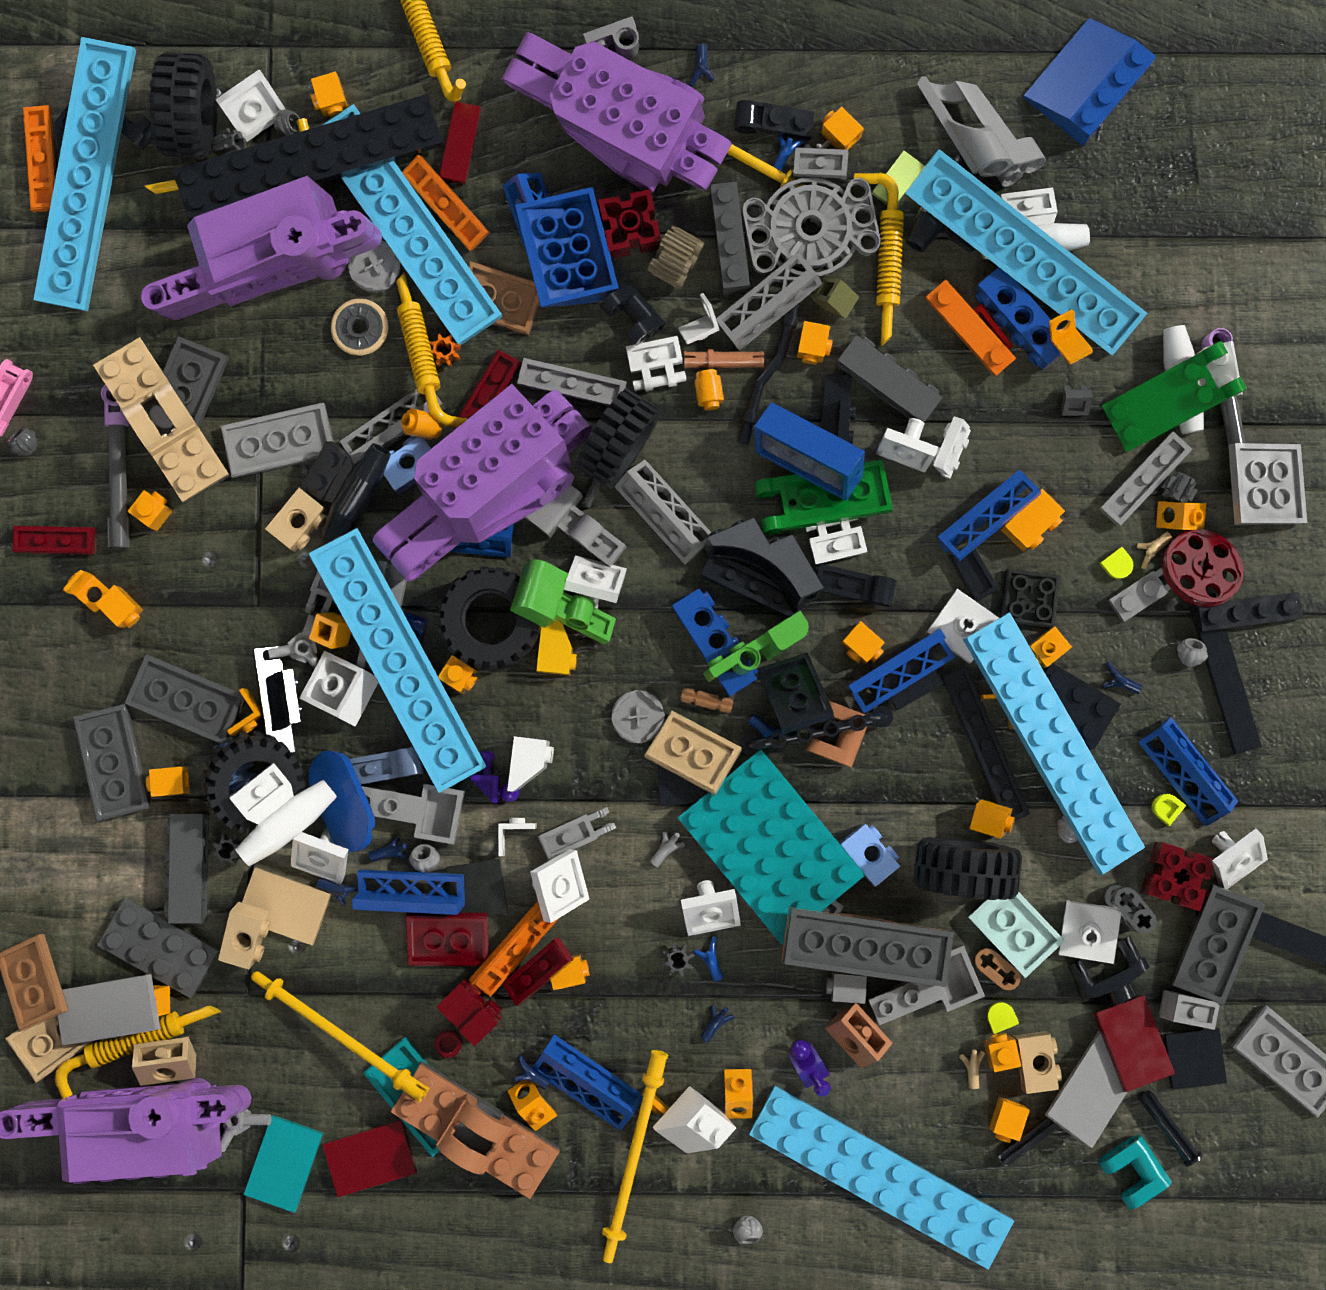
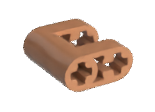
[804,701,867,768]

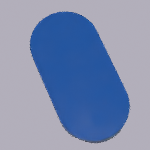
[309,751,375,852]

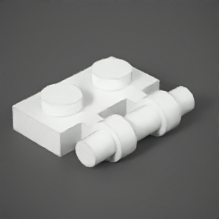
[626,336,686,392]
[933,416,971,479]
[805,519,867,565]

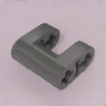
[1102,885,1157,934]

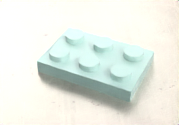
[968,892,1065,978]

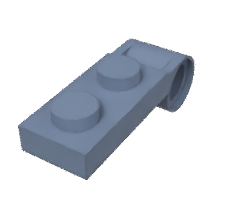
[349,747,424,784]

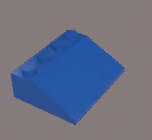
[1023,18,1156,146]
[515,187,619,308]

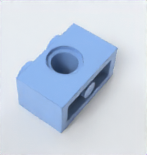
[384,436,431,495]
[839,824,900,887]

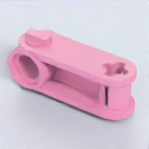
[0,359,33,437]

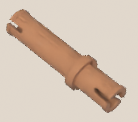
[684,349,764,370]

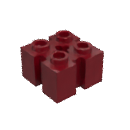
[598,189,661,259]
[1140,841,1214,911]
[436,978,503,1047]

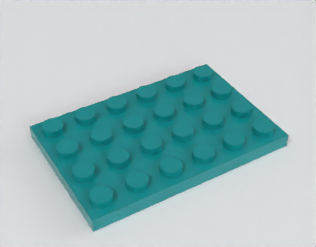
[678,749,865,945]

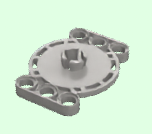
[742,177,880,277]

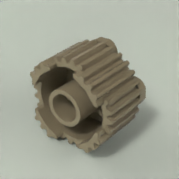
[647,226,705,289]

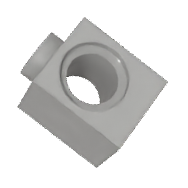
[826,971,867,1004]

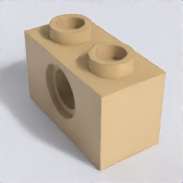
[265,488,328,552]
[218,902,271,970]
[1013,1031,1062,1094]
[132,1037,196,1086]

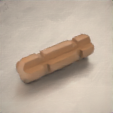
[681,688,733,713]

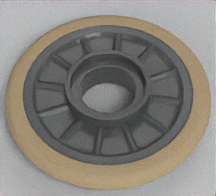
[331,299,388,356]

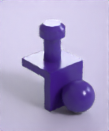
[471,751,520,803]
[788,1040,831,1097]

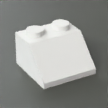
[300,651,378,726]
[507,737,554,792]
[653,1086,736,1153]

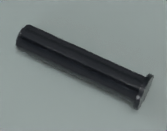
[1139,1090,1203,1167]
[997,1116,1060,1166]

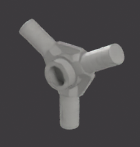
[268,615,320,669]
[220,1109,272,1152]

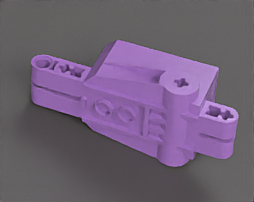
[501,32,732,193]
[141,176,382,320]
[373,384,593,581]
[0,1078,251,1184]

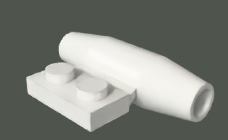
[981,187,1090,259]
[1163,325,1243,434]
[229,763,337,866]

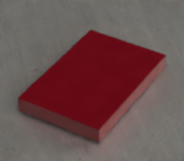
[406,912,489,966]
[1093,995,1175,1092]
[322,1119,417,1197]

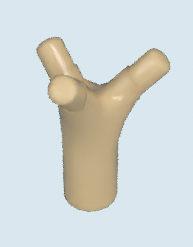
[1137,532,1173,569]
[959,1049,985,1089]

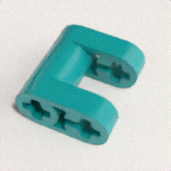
[1098,1134,1172,1210]

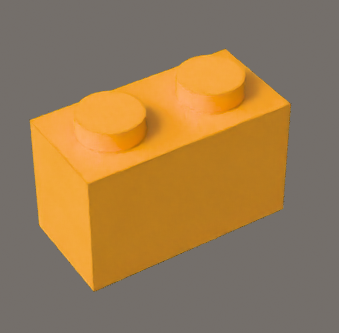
[1000,489,1065,551]

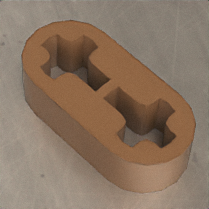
[973,947,1021,990]

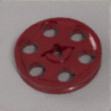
[1162,529,1244,607]

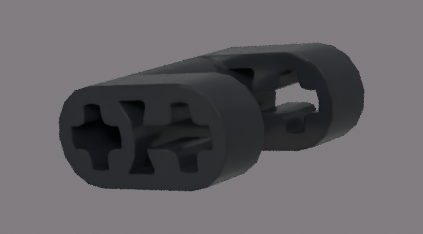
[600,284,666,346]

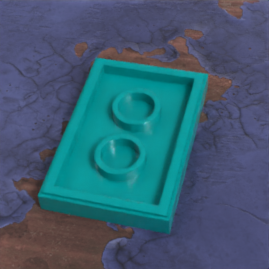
[244,1115,324,1213]

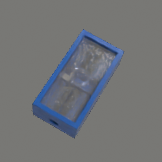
[754,402,865,501]

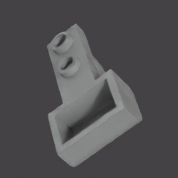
[525,485,627,567]
[362,784,465,845]
[868,945,985,1026]

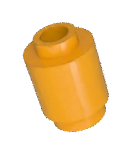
[694,369,724,411]
[401,408,443,440]

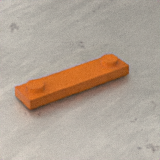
[23,105,57,213]
[402,155,490,251]
[925,280,1016,377]
[469,901,559,997]

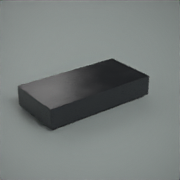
[948,549,999,602]

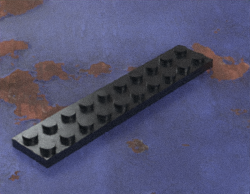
[172,94,444,222]

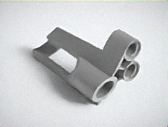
[917,76,1046,187]

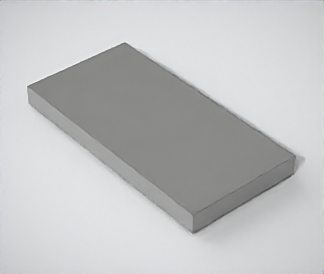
[220,402,333,478]
[58,974,160,1045]
[1230,1005,1326,1118]
[1045,1030,1127,1148]

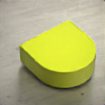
[1099,547,1133,579]
[1152,794,1186,826]
[986,1002,1019,1034]

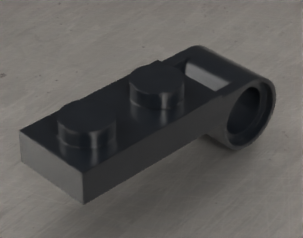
[734,100,815,140]
[817,564,897,607]

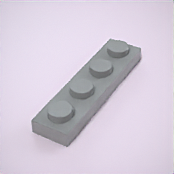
[517,358,627,407]
[1099,431,1192,527]

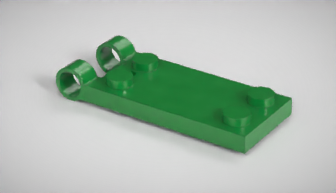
[1102,341,1247,452]
[754,460,893,536]

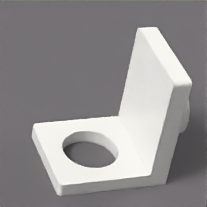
[678,293,720,344]
[498,818,537,856]

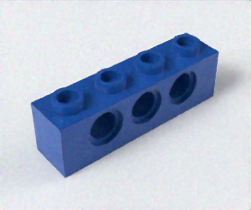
[974,267,1061,370]
[672,589,758,697]

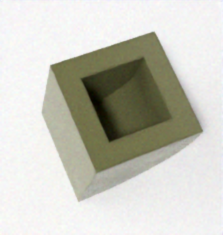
[811,276,859,319]

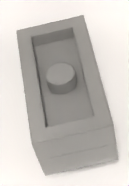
[583,16,639,59]
[793,148,849,185]
[1158,990,1220,1030]

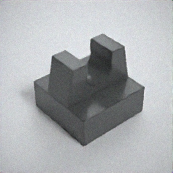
[1060,385,1093,416]

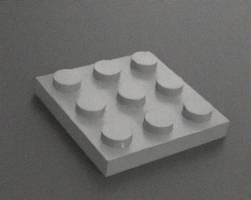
[1228,443,1307,525]

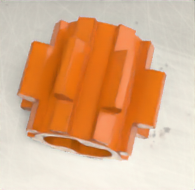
[430,334,461,368]

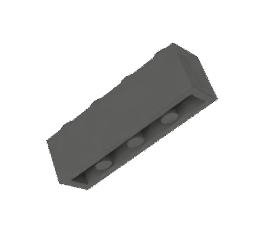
[710,181,750,296]
[835,335,943,422]
[164,814,209,923]

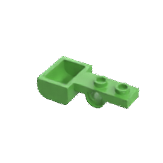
[510,559,616,644]
[703,611,809,682]

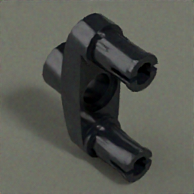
[1067,936,1150,1006]

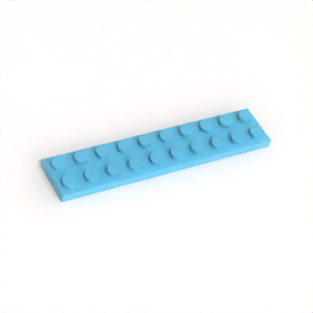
[33,37,136,311]
[323,104,503,346]
[905,149,1147,356]
[309,528,486,793]
[963,613,1145,875]
[749,1085,1014,1270]

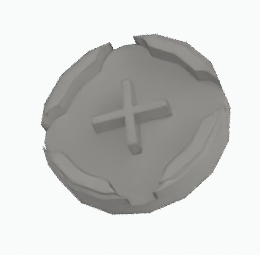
[348,240,401,293]
[612,690,665,743]

